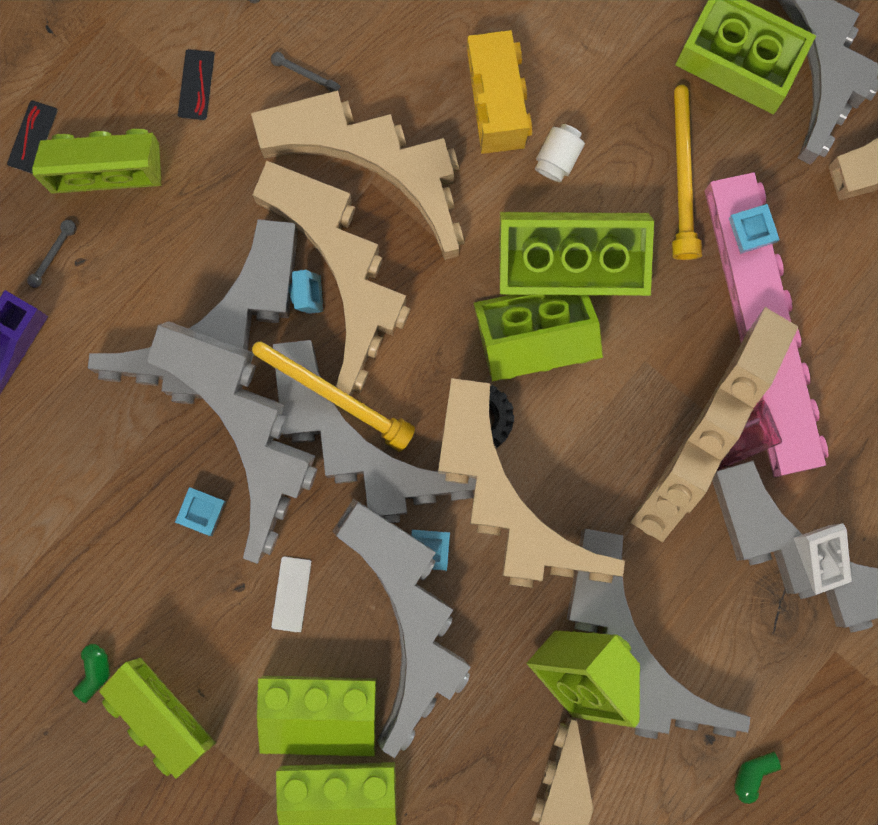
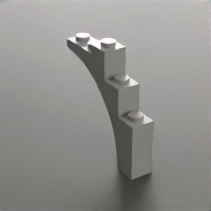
[777,0,878,165]
[88,220,298,404]
[146,321,317,564]
[273,340,476,523]
[712,461,878,632]
[333,499,471,758]
[567,529,751,739]

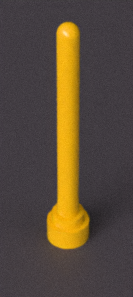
[672,85,703,260]
[252,342,415,452]

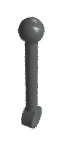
[271,52,341,92]
[27,220,77,288]

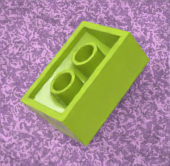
[675,0,816,115]
[32,129,162,194]
[474,295,603,382]
[526,630,640,728]
[99,658,216,779]
[257,676,377,756]
[276,762,397,825]

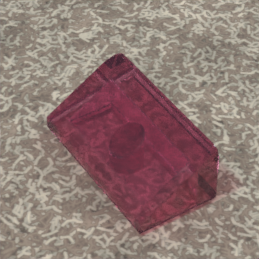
[717,400,782,470]

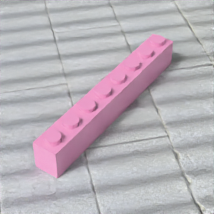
[705,172,828,477]

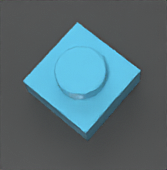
[729,204,780,254]
[289,270,324,314]
[175,487,226,537]
[412,529,450,571]

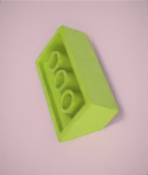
[499,212,654,296]

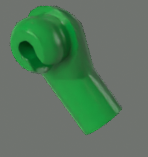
[72,644,110,703]
[734,751,781,804]

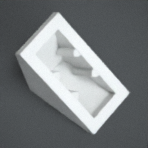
[793,523,852,595]

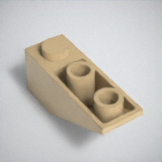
[531,716,593,825]

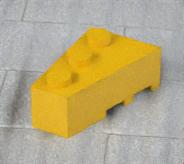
[467,30,532,154]

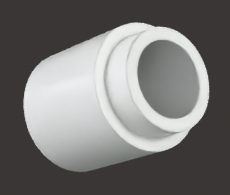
[535,124,585,182]

